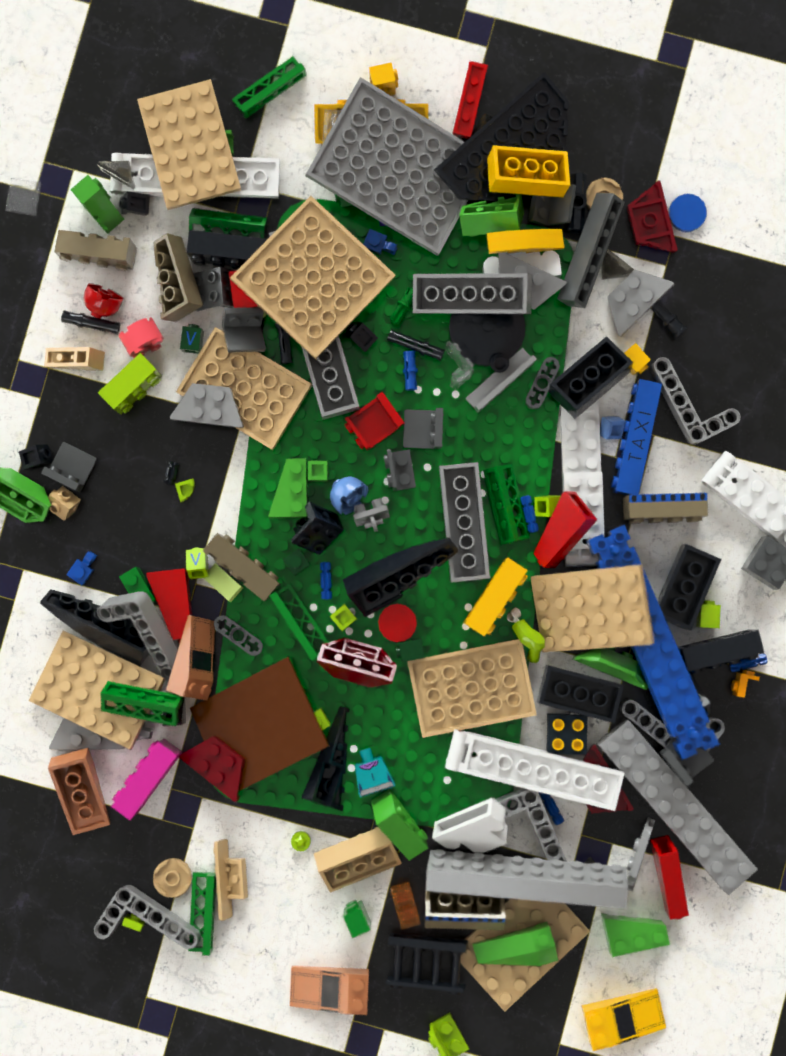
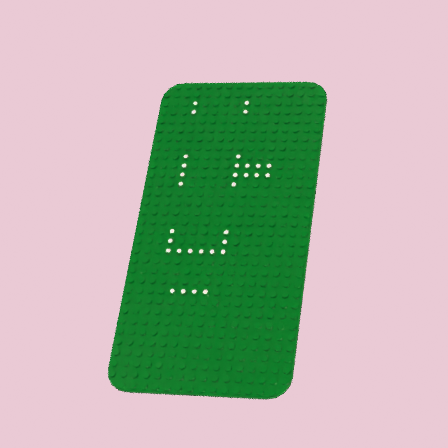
[213,199,574,827]

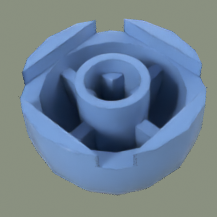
[330,476,368,515]

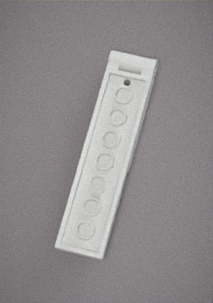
[110,153,280,198]
[560,399,604,567]
[701,451,786,547]
[445,729,624,811]

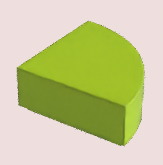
[175,478,195,502]

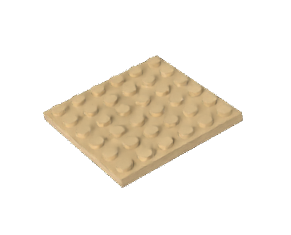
[230,196,396,359]

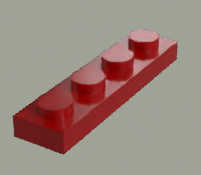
[452,61,488,139]

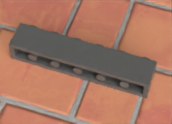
[557,193,625,308]

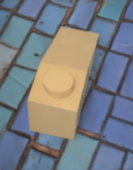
[44,347,105,371]

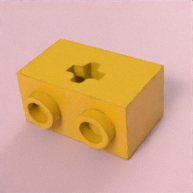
[369,62,399,96]

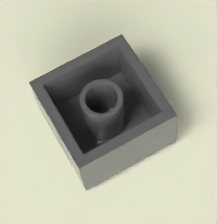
[741,536,786,590]

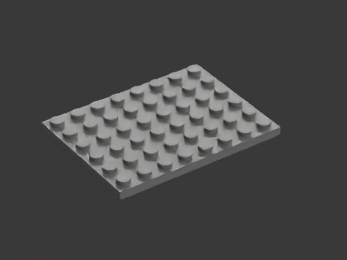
[305,77,468,256]

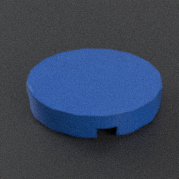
[668,194,707,232]

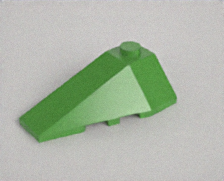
[472,922,559,966]

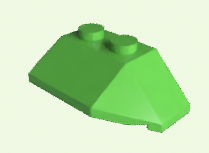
[0,467,51,523]
[573,647,648,690]

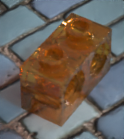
[391,881,421,929]

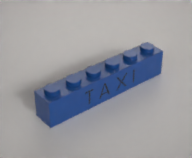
[611,379,662,496]

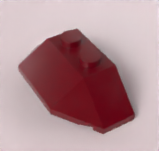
[317,637,397,688]

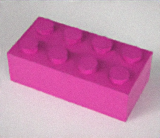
[111,738,182,820]

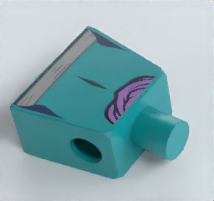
[355,748,395,797]

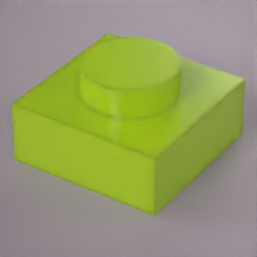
[330,604,357,631]
[122,913,145,932]

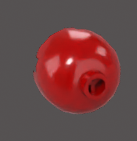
[83,283,123,319]

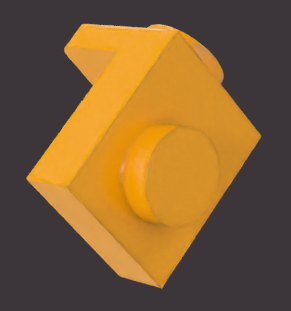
[731,670,760,698]

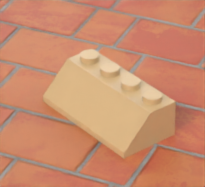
[313,827,402,893]

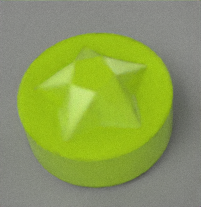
[291,831,311,851]

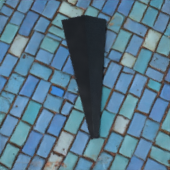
[301,706,349,811]

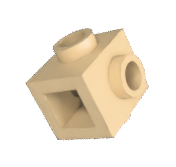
[48,486,81,521]

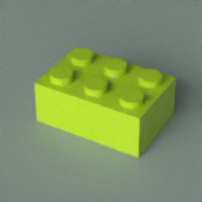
[98,353,162,414]

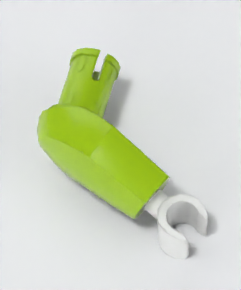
[507,608,545,663]

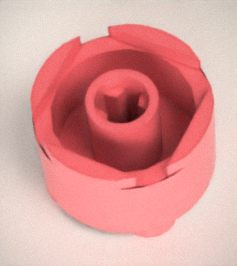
[118,317,164,358]

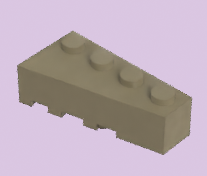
[54,230,137,271]
[153,233,203,322]
[202,533,280,601]

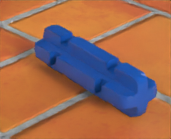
[521,495,539,533]
[320,562,332,600]
[729,653,768,672]
[538,792,564,825]

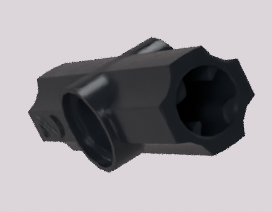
[567,173,587,234]

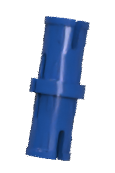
[403,351,418,391]

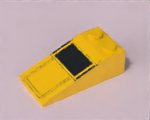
[581,988,666,1051]

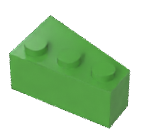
[70,175,125,234]
[459,194,524,237]
[268,458,308,519]
[371,789,428,860]
[601,913,670,957]

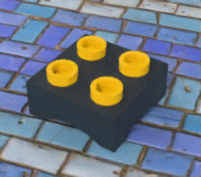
[546,713,588,755]

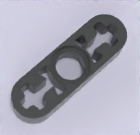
[525,357,560,410]
[214,616,263,656]

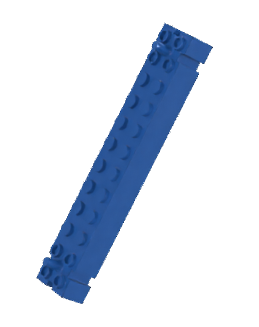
[586,525,719,760]

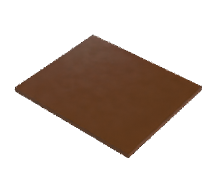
[190,657,329,791]

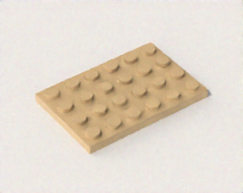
[137,79,241,210]
[176,327,312,450]
[530,564,654,652]
[28,631,166,750]
[407,639,537,738]
[460,898,590,1011]

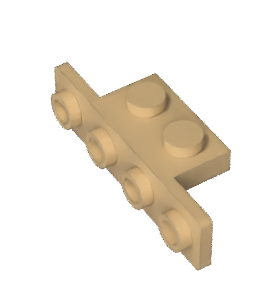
[213,839,248,921]

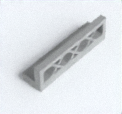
[465,348,537,413]

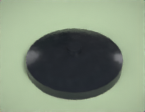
[449,314,526,367]

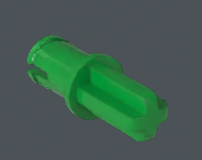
[390,287,413,324]

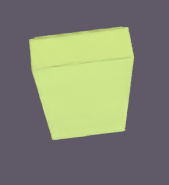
[204,563,243,602]

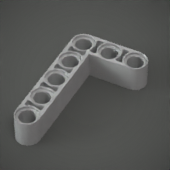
[651,357,741,445]
[97,591,178,681]
[619,699,725,751]
[494,788,567,862]
[94,885,201,949]

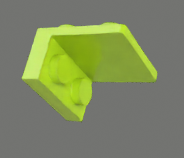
[428,1013,469,1056]

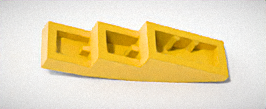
[487,229,564,254]

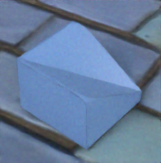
[600,416,626,440]

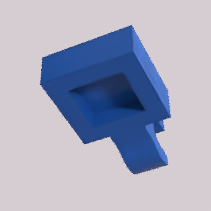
[363,229,397,255]
[66,551,97,586]

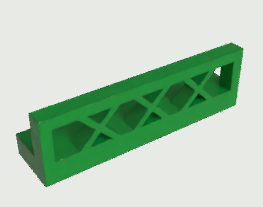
[232,56,307,119]
[189,208,267,239]
[483,464,530,545]
[269,583,329,660]
[101,681,183,726]
[189,872,216,956]

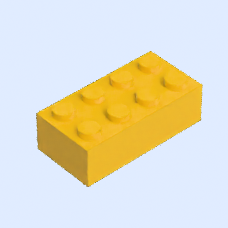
[487,145,570,197]
[463,557,528,636]

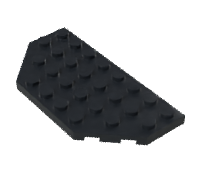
[434,72,569,203]

